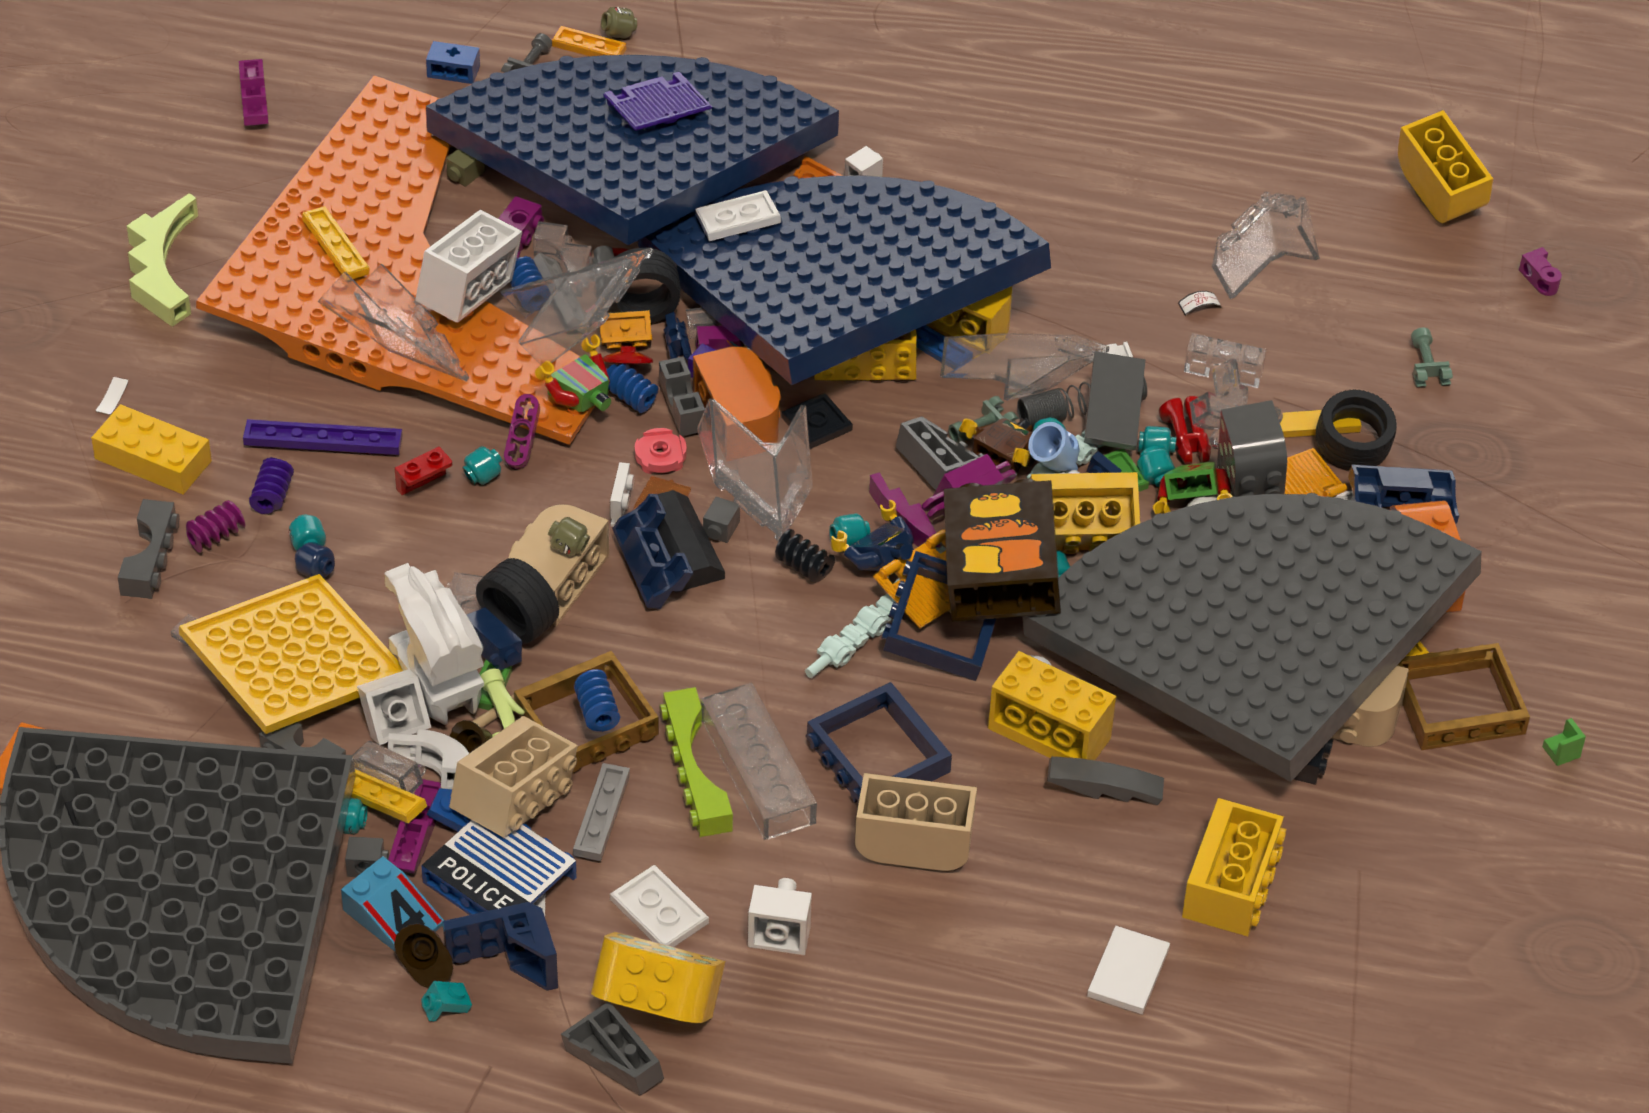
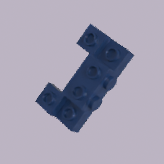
[1348,465,1459,524]
[612,494,693,609]

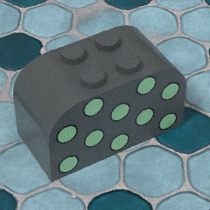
[1217,400,1287,497]

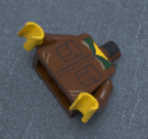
[958,418,1035,474]

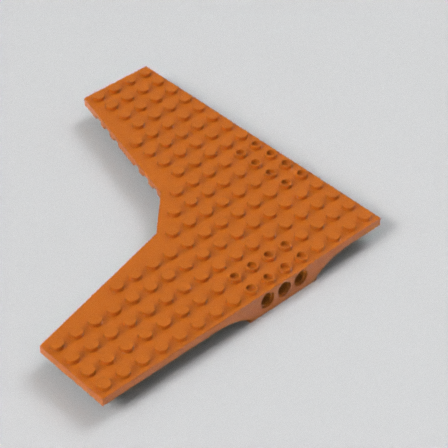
[196,75,595,445]

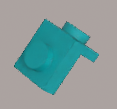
[421,981,472,1022]

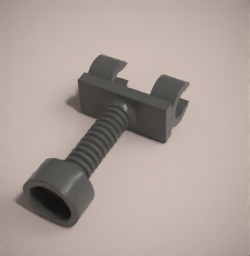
[501,33,552,72]

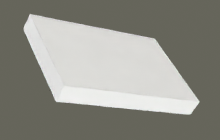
[695,190,781,241]
[610,865,709,947]
[1087,926,1170,1015]

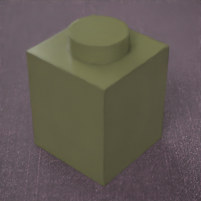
[446,149,485,187]

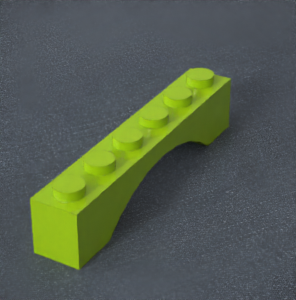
[659,687,733,837]

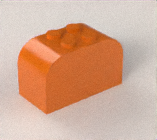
[693,347,781,462]

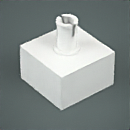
[357,669,432,745]
[748,878,812,955]

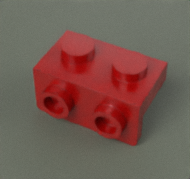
[395,446,453,495]

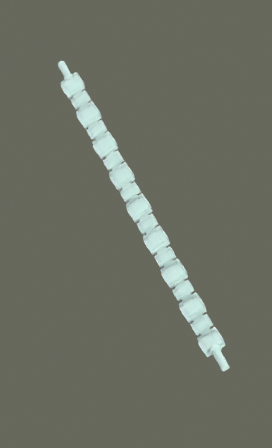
[805,430,1104,678]

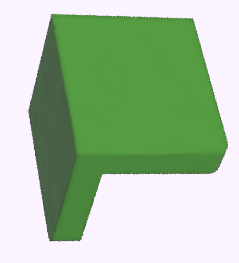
[1542,718,1586,766]

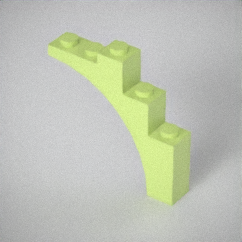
[127,193,198,327]

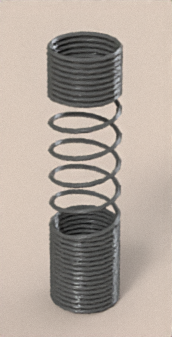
[1017,377,1148,428]

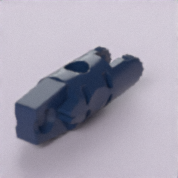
[664,312,692,361]

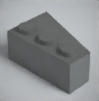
[896,416,984,490]
[561,1002,664,1095]

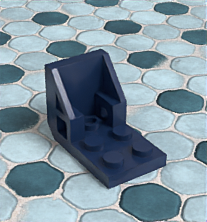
[443,902,558,991]

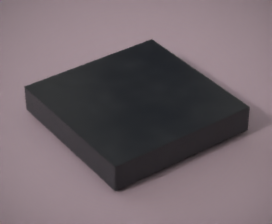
[782,393,853,450]

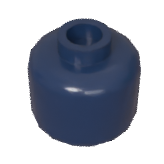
[295,542,335,578]

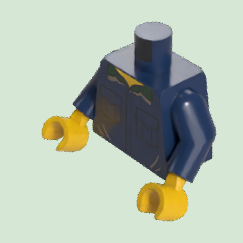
[831,500,914,571]

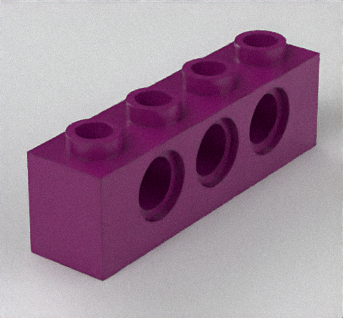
[498,196,544,258]

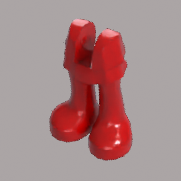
[1158,396,1211,464]

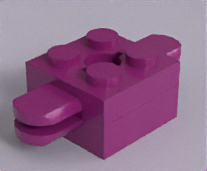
[922,454,1017,520]

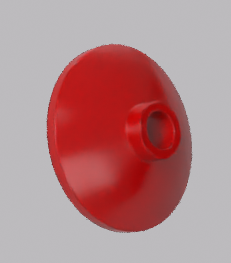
[603,346,653,364]

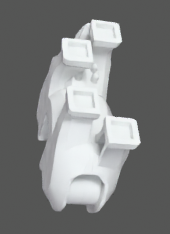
[385,563,484,725]

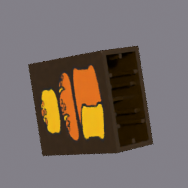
[944,479,1061,622]

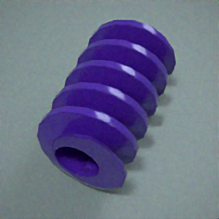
[249,457,294,514]

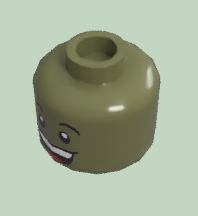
[601,7,637,39]
[548,517,590,557]

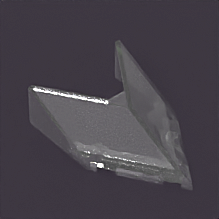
[1212,191,1320,300]
[501,248,654,365]
[318,264,469,381]
[697,399,813,541]

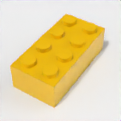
[91,404,212,495]

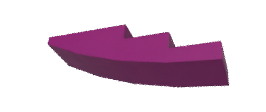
[239,59,269,126]
[869,472,940,548]
[388,778,441,873]

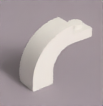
[387,729,469,789]

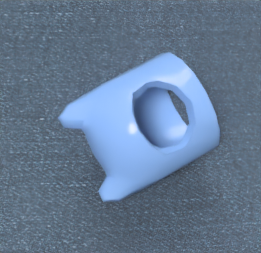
[1028,422,1080,471]

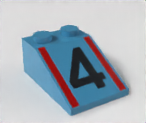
[341,856,444,951]

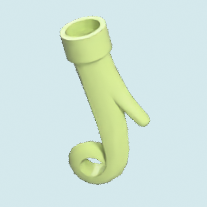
[480,669,525,737]

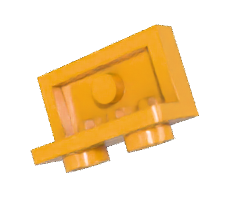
[599,310,653,349]

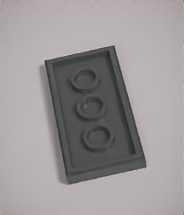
[1084,351,1146,450]

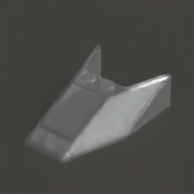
[940,333,1110,401]

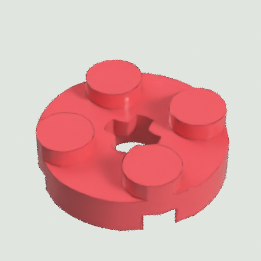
[634,428,687,474]

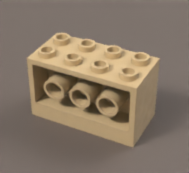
[449,716,578,838]

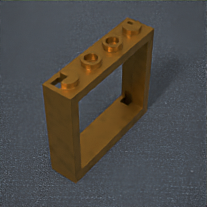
[1397,643,1530,751]
[514,651,659,772]

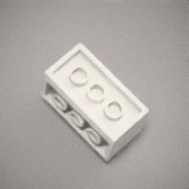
[415,210,522,323]

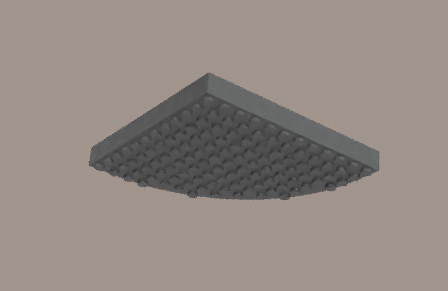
[1022,493,1482,782]
[0,727,356,1064]

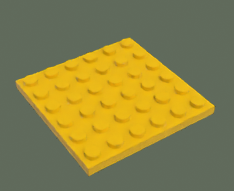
[179,574,403,734]

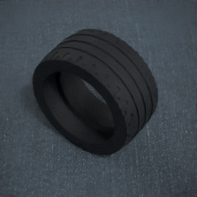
[604,248,681,324]
[1316,389,1397,470]
[476,558,560,644]

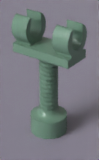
[1411,327,1453,387]
[948,396,1019,443]

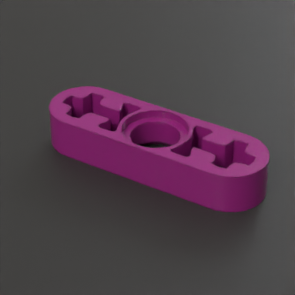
[504,394,540,469]

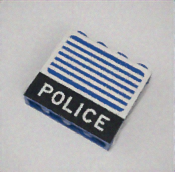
[421,820,577,915]

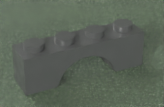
[117,499,180,599]

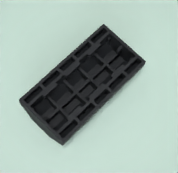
[657,490,725,593]

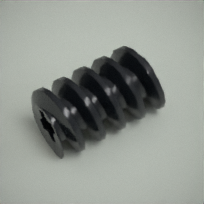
[775,529,835,583]

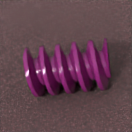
[186,500,246,553]

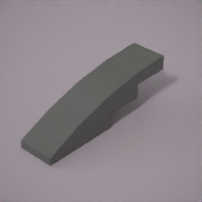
[1047,756,1164,806]

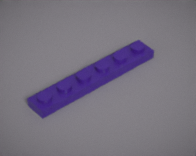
[243,419,403,455]

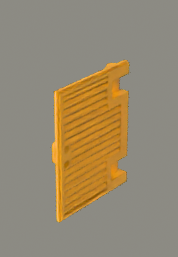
[1285,448,1348,497]
[873,529,950,629]

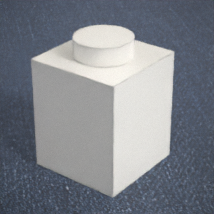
[845,146,883,177]

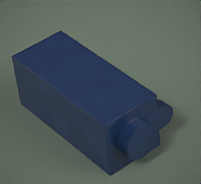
[466,607,522,670]

